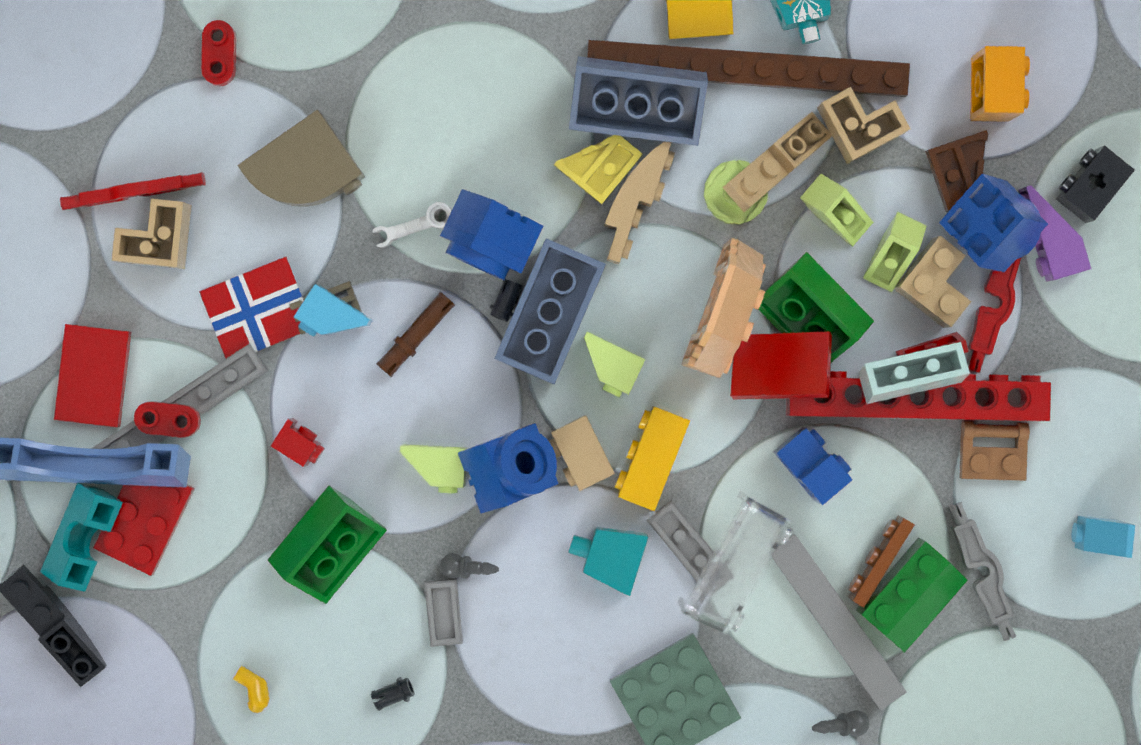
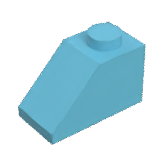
[294,284,373,337]
[1071,516,1135,558]

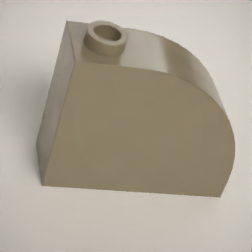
[237,110,365,207]

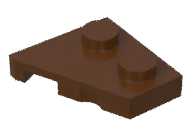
[925,130,988,212]

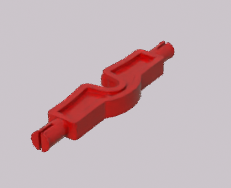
[60,172,206,210]
[968,258,1021,373]

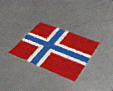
[199,257,304,359]

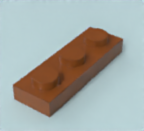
[848,515,915,608]

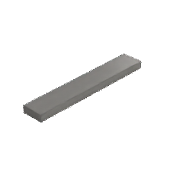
[91,344,269,449]
[768,534,906,711]

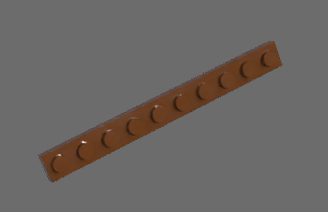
[587,40,910,97]

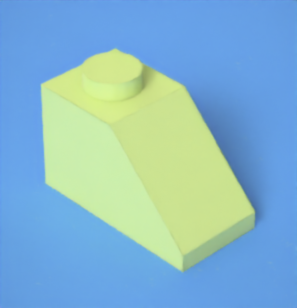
[800,174,874,247]
[863,212,927,292]
[584,332,646,398]
[400,444,467,493]

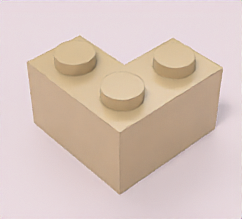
[817,87,910,164]
[112,199,192,269]
[894,236,972,328]

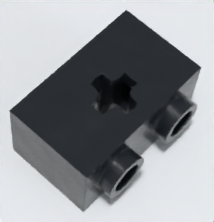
[1056,145,1135,223]

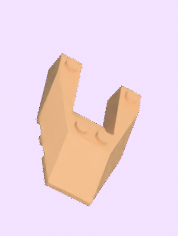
[681,238,766,378]

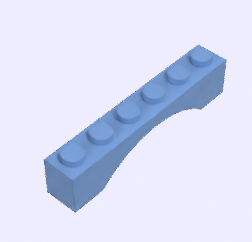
[0,438,191,487]

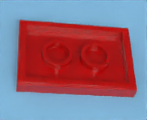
[54,324,132,427]
[730,332,832,400]

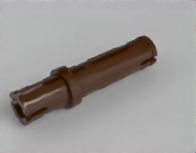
[376,292,455,377]

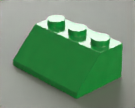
[758,252,874,363]
[268,485,387,604]
[856,538,968,653]

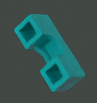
[40,483,123,592]

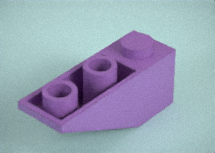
[1019,185,1092,282]

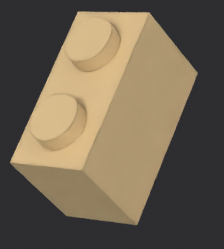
[549,415,615,491]

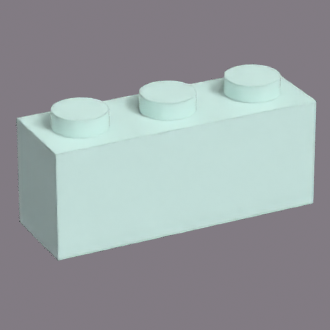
[859,342,970,404]

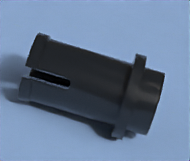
[489,279,523,322]
[371,677,415,711]

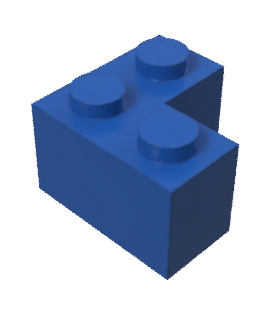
[773,427,853,505]

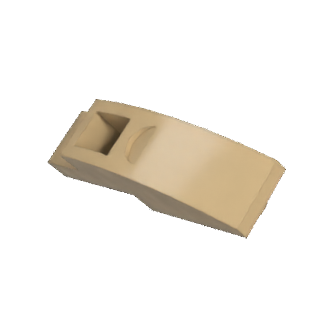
[723,112,832,212]
[604,142,675,264]

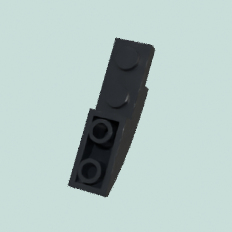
[0,564,107,687]

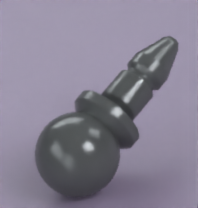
[440,553,499,579]
[812,710,869,736]

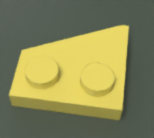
[554,135,643,205]

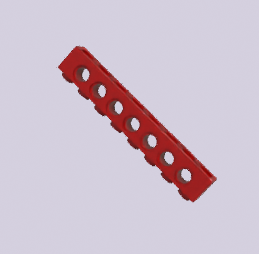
[786,371,1051,421]

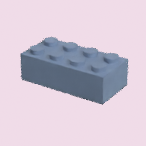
[569,56,708,146]
[494,238,606,385]

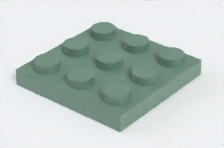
[610,633,741,745]

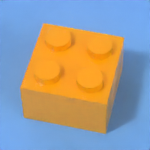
[970,46,1030,122]

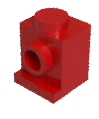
[271,418,325,467]

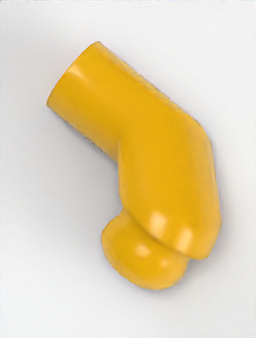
[233,666,270,713]

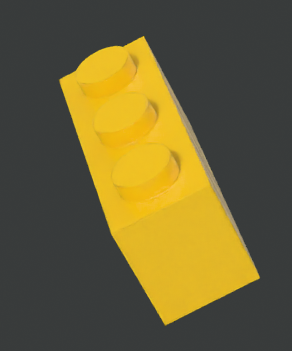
[614,406,690,511]

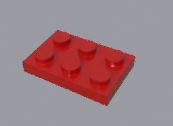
[93,484,195,576]

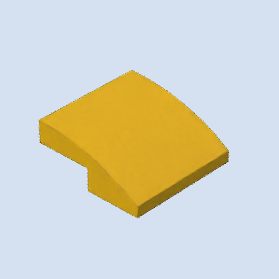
[666,0,733,39]

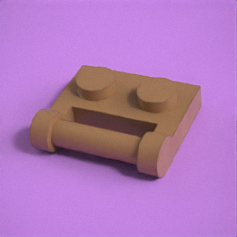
[959,421,1030,481]

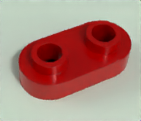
[201,20,237,86]
[134,401,201,438]

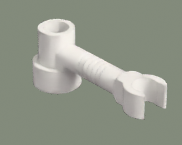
[372,202,452,248]

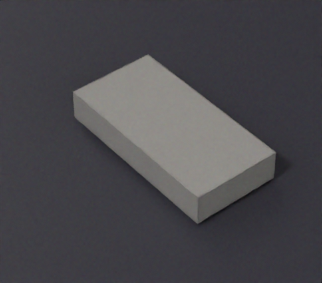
[424,579,463,647]

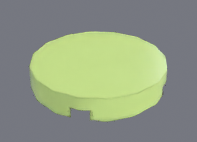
[704,160,768,225]

